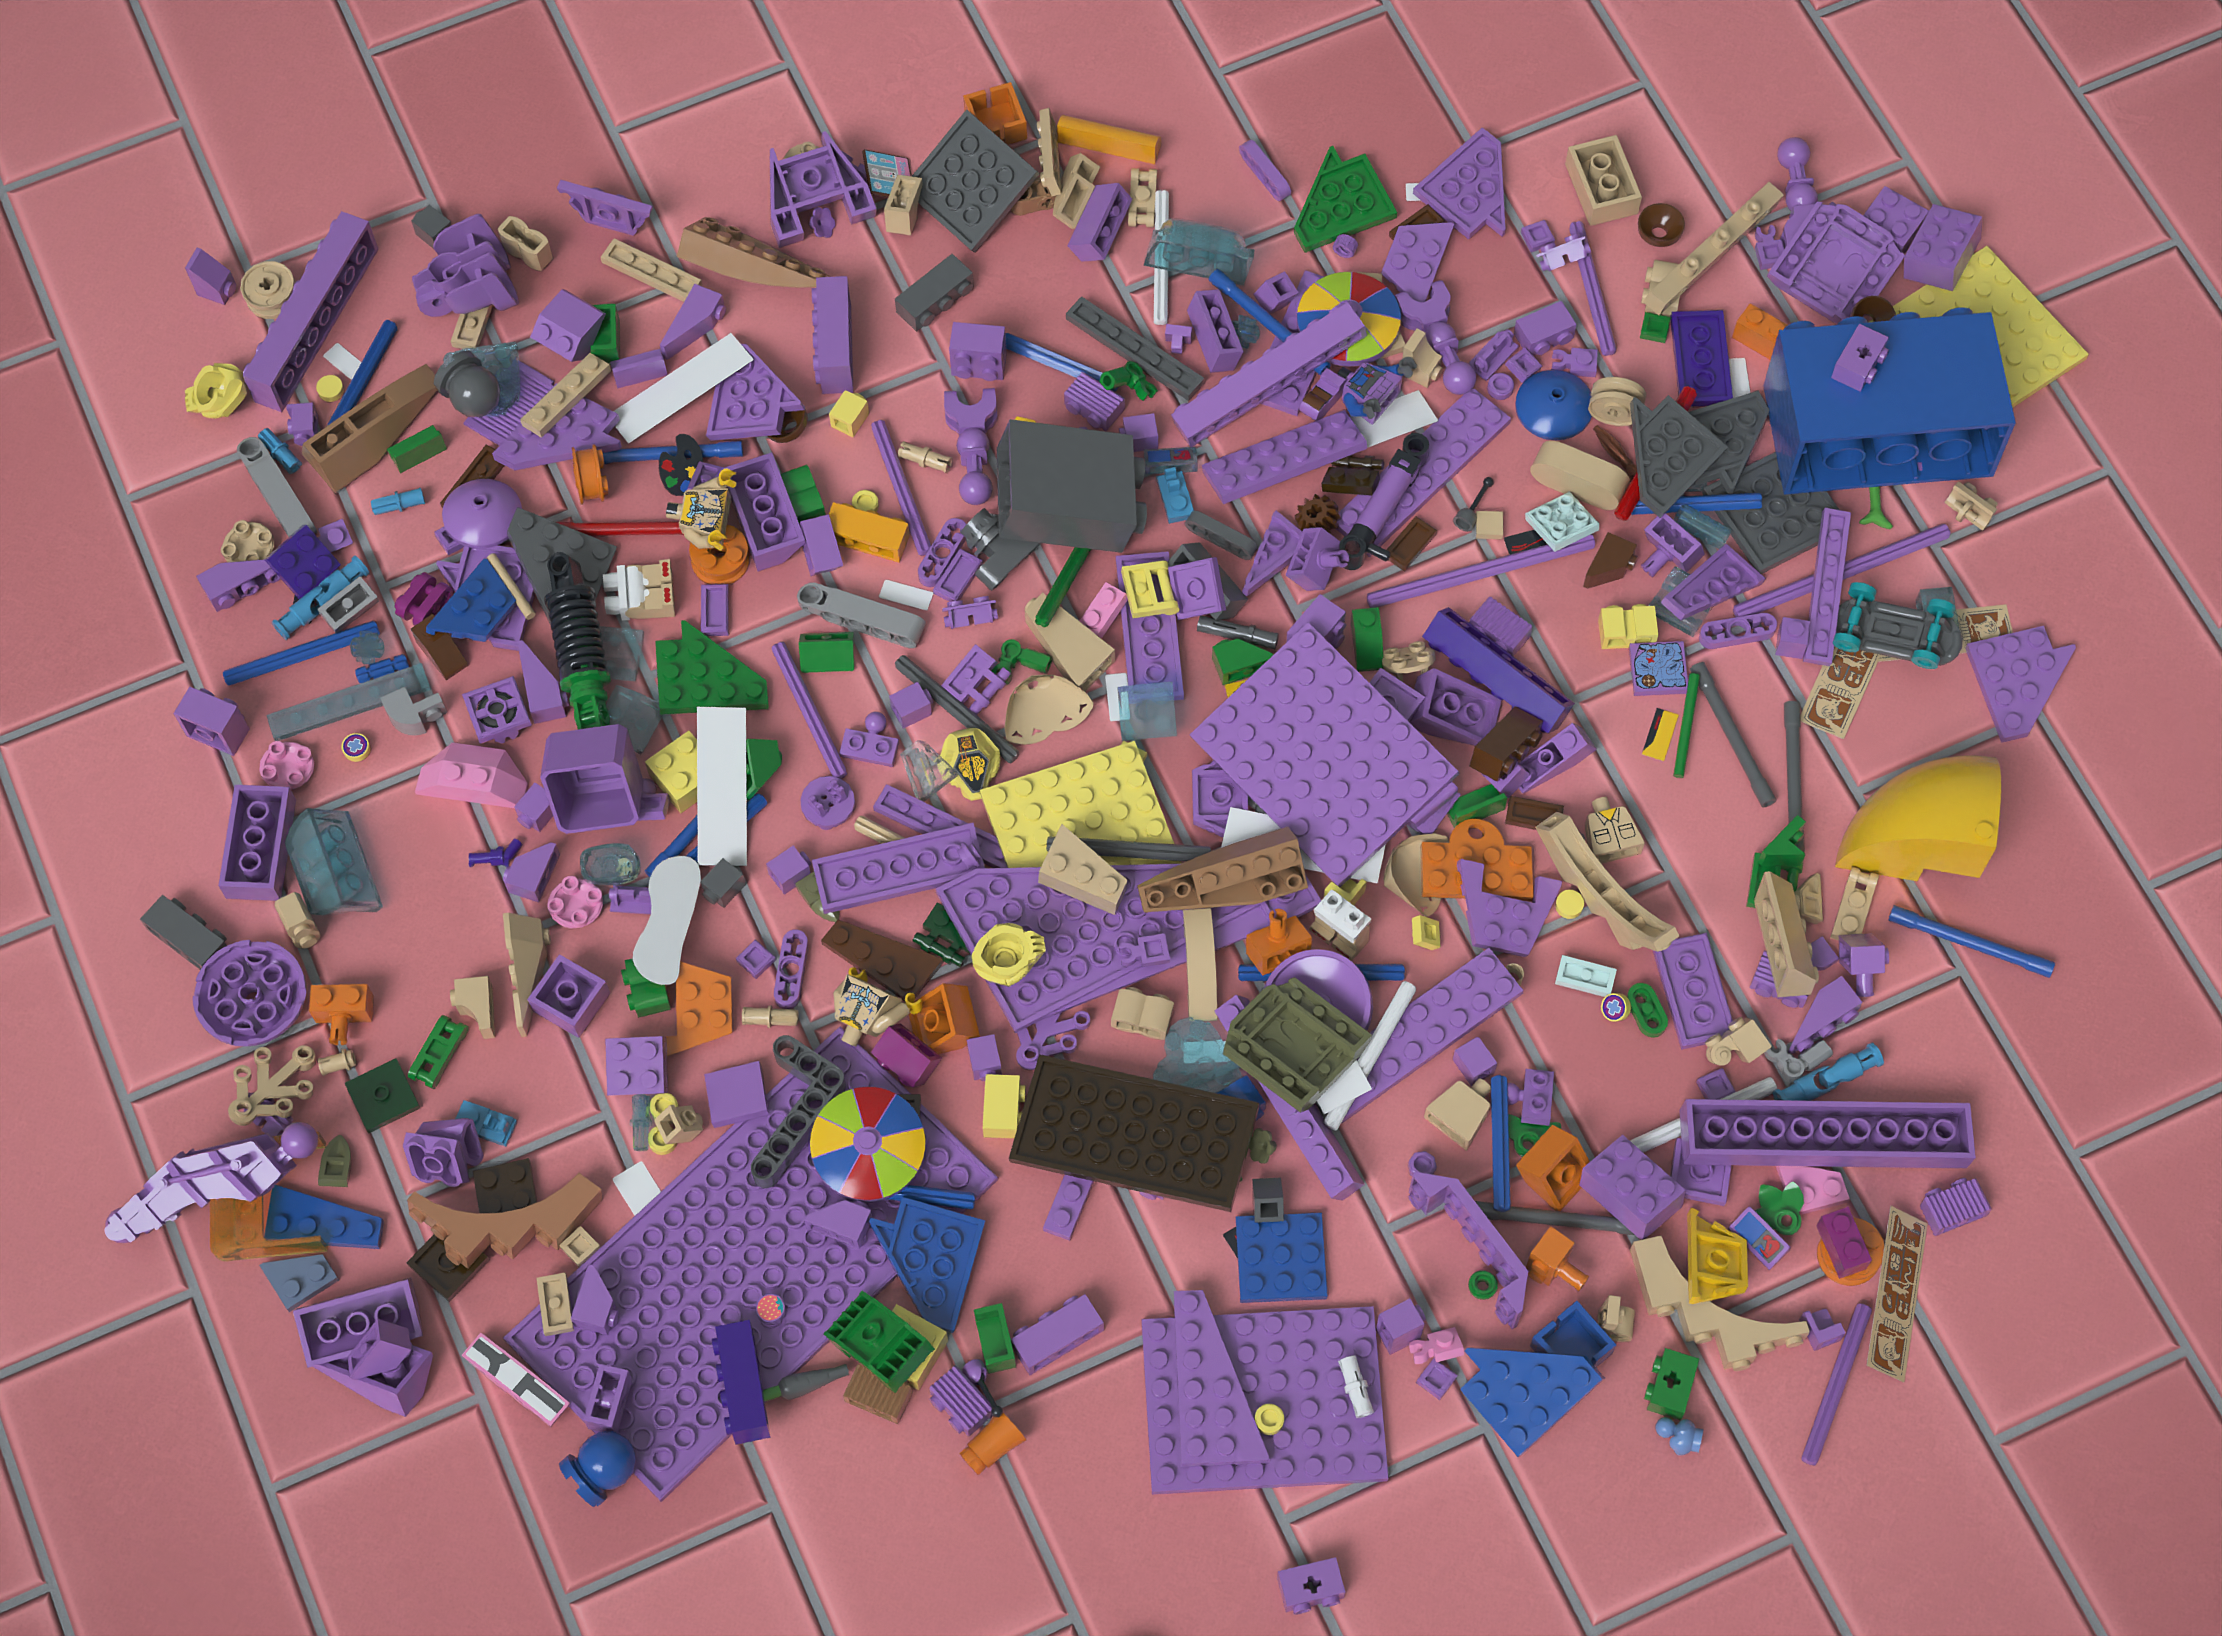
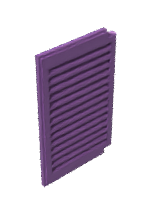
[463,359,554,446]

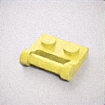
[1121,561,1180,618]

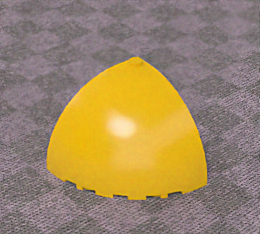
[1835,755,2001,881]

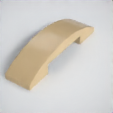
[1183,908,1217,1022]

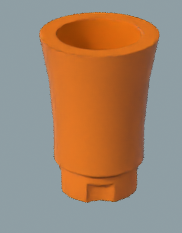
[959,1413,1026,1475]

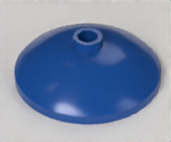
[1515,370,1592,440]

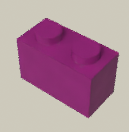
[871,1023,942,1088]
[1816,1207,1872,1279]

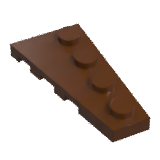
[821,920,944,1001]

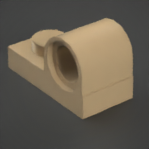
[1597,1295,1635,1342]

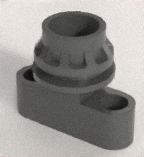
[960,508,1041,591]

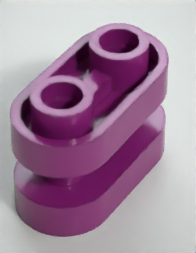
[394,572,454,626]

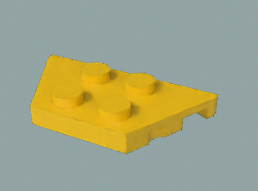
[1687,1208,1748,1304]

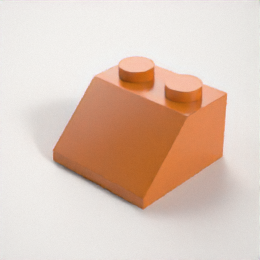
[909,983,980,1054]
[1516,1125,1590,1211]

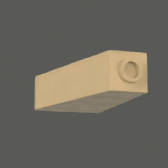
[1025,593,1115,692]

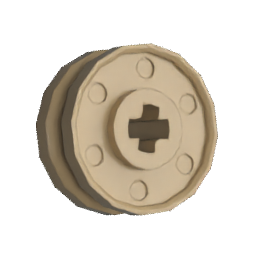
[240,261,296,319]
[1588,377,1647,426]

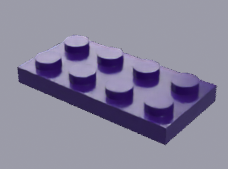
[1670,310,1733,407]

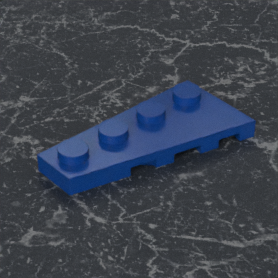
[264,1185,384,1249]

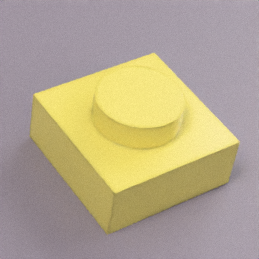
[1412,915,1440,950]

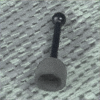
[1453,477,1494,532]

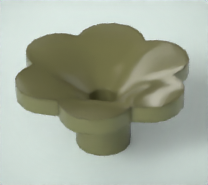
[1249,1128,1277,1164]

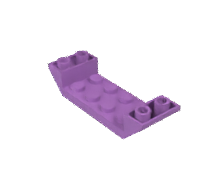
[1408,1172,1528,1330]

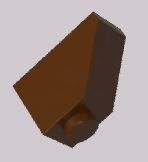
[1583,532,1638,589]
[411,614,469,681]

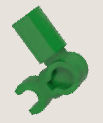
[1100,361,1158,401]
[991,639,1053,685]

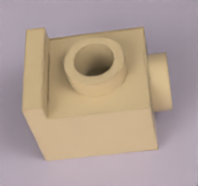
[654,1105,703,1144]

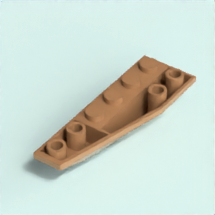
[677,217,832,288]
[302,364,438,494]
[1137,827,1308,912]

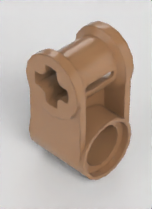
[1011,177,1056,216]

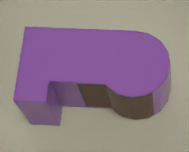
[1299,368,1346,421]

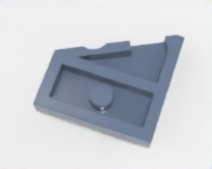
[259,1254,339,1312]

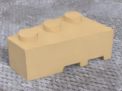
[1038,824,1128,915]

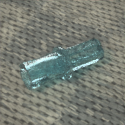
[629,1094,652,1152]

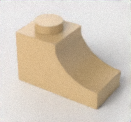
[884,175,923,235]
[1402,329,1443,388]
[450,976,495,1039]

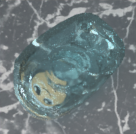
[580,843,641,885]

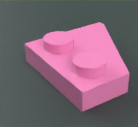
[1776,1166,1850,1215]

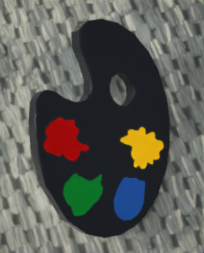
[658,434,703,496]

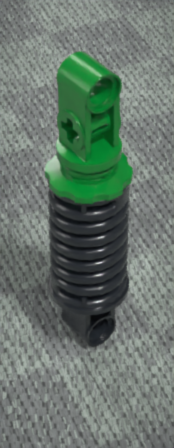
[544,552,611,730]

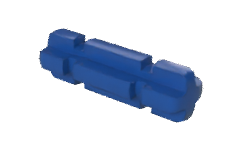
[355,654,409,684]

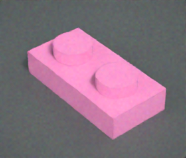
[1080,582,1128,639]

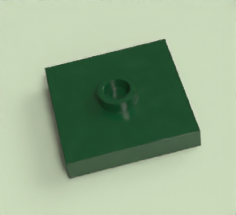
[345,1058,420,1134]

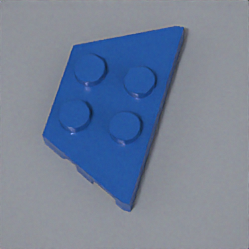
[426,558,516,642]

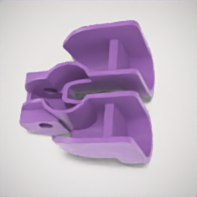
[412,214,519,317]

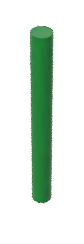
[1673,673,1700,778]

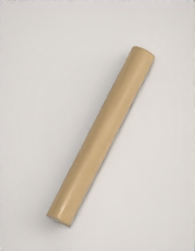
[486,553,536,620]

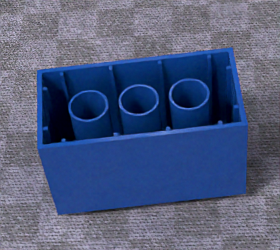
[1763,307,2016,495]

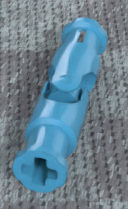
[272,555,370,640]
[1773,1043,1884,1101]

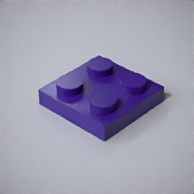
[264,524,341,599]

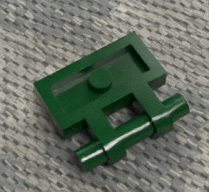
[913,903,971,968]

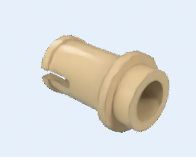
[318,1049,356,1076]

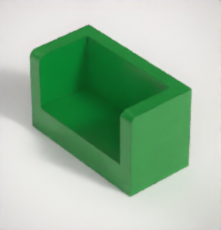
[591,304,620,365]
[974,1303,1016,1374]

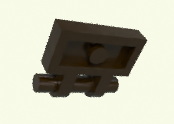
[1321,455,1385,496]

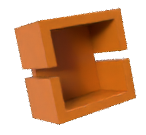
[963,82,1027,145]

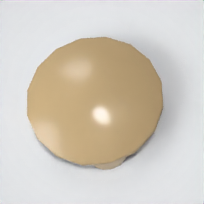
[221,520,274,562]

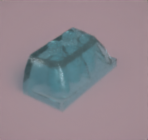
[1143,218,1255,286]
[285,808,383,915]

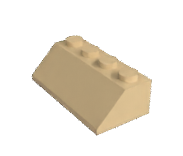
[1754,872,1819,997]

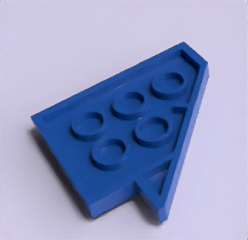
[869,1197,985,1333]
[1460,1347,1605,1457]

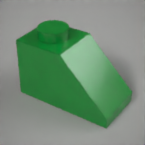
[1350,607,1383,672]
[1212,638,1273,685]
[746,738,782,800]

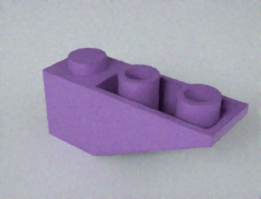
[196,560,281,612]
[1519,723,1597,794]
[1788,976,1862,1054]

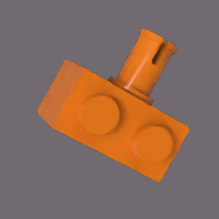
[1246,909,1312,976]
[309,984,374,1045]
[1526,1226,1589,1292]

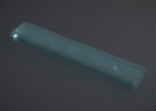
[266,663,431,741]

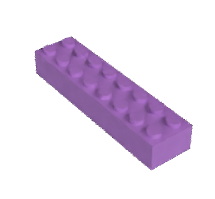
[243,211,378,412]

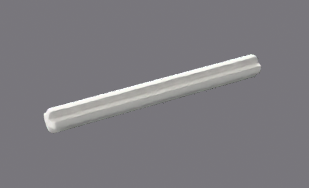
[1154,190,1169,325]
[1324,981,1416,1131]
[1630,1077,1777,1153]

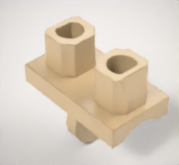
[1945,482,1998,531]

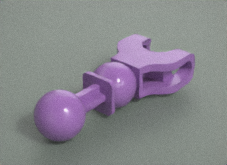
[1777,137,1818,249]
[1395,280,1476,395]
[944,388,998,505]

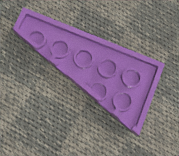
[1174,1290,1270,1466]

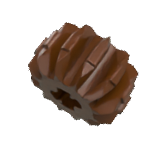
[1295,494,1341,534]

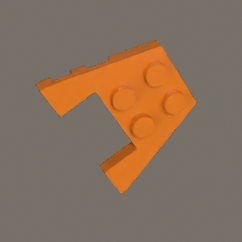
[648,961,732,1056]

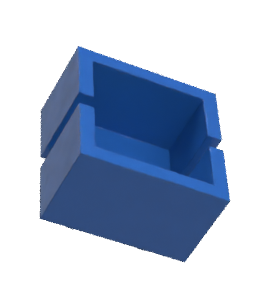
[1530,1301,1616,1367]

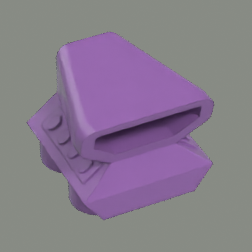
[1406,782,1461,835]
[403,1118,483,1187]

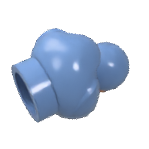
[1655,1417,1703,1456]

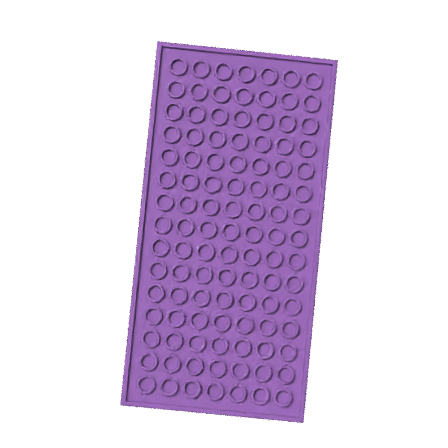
[503,1027,998,1502]

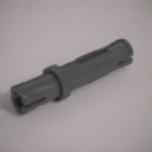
[1197,615,1279,650]

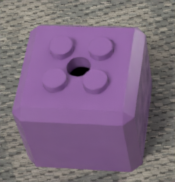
[540,724,644,834]

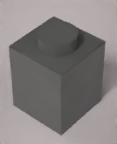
[411,204,452,249]
[700,858,746,908]
[1252,1178,1284,1223]

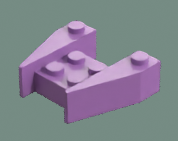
[769,131,876,248]

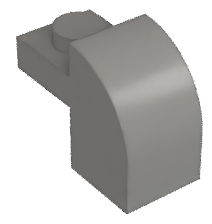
[380,687,447,735]

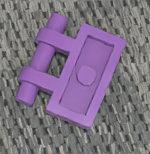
[941,644,1011,715]

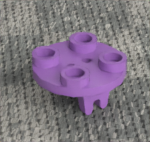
[800,776,856,830]

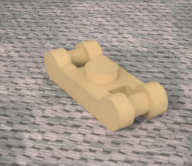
[1128,168,1157,227]

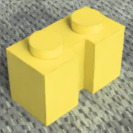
[1598,604,1658,649]
[983,1074,1026,1138]

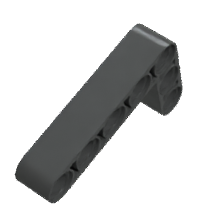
[750,1035,846,1188]

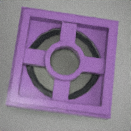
[462,676,532,744]

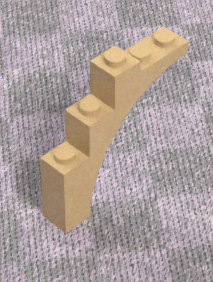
[1535,812,1679,952]
[1630,1236,1810,1371]

